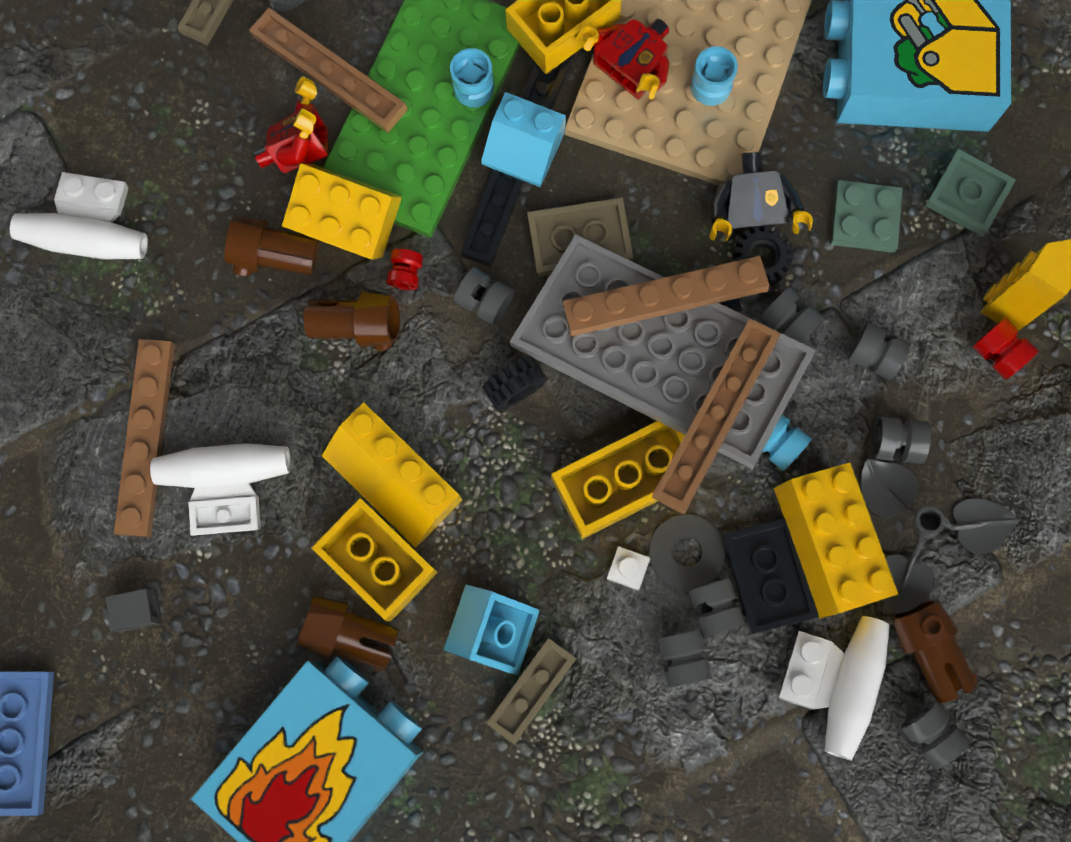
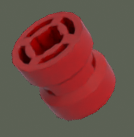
[386,249,424,291]

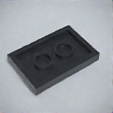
[722,518,819,635]

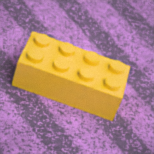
[551,421,685,539]
[774,462,898,619]

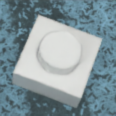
[607,546,650,591]

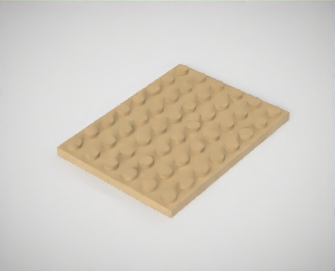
[565,0,811,186]

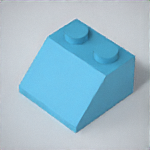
[481,92,566,188]
[443,584,540,676]

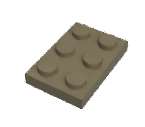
[527,198,634,277]

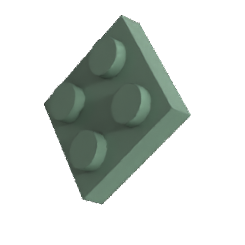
[925,149,1016,237]
[830,180,903,253]

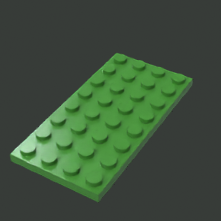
[323,0,521,238]

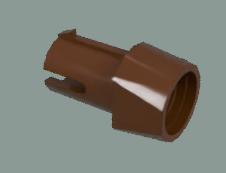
[224,216,319,276]
[304,292,400,351]
[297,596,399,671]
[892,599,977,703]

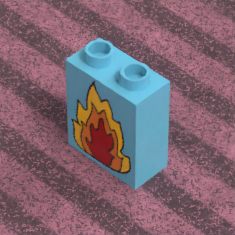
[191,655,424,842]

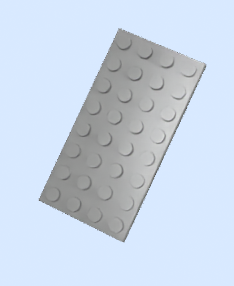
[510,234,816,469]

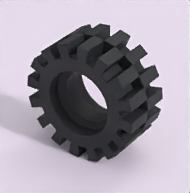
[731,225,794,287]
[482,355,547,411]

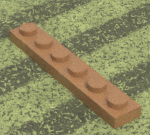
[249,8,408,133]
[563,256,770,337]
[652,318,781,514]
[114,339,175,538]

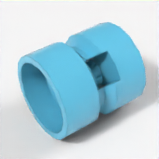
[691,46,738,106]
[450,48,494,108]
[762,414,812,472]

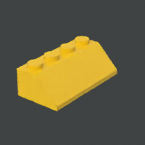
[980,239,1071,330]
[322,402,462,548]

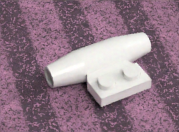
[10,172,148,259]
[150,443,291,536]
[779,616,889,760]

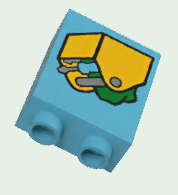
[823,0,1011,132]

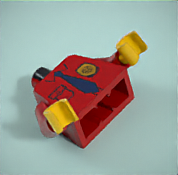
[575,18,670,100]
[253,76,328,173]

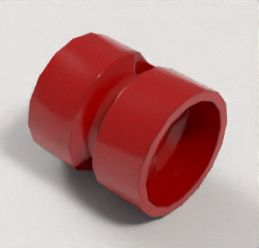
[972,317,1039,380]

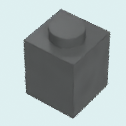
[103,589,162,633]

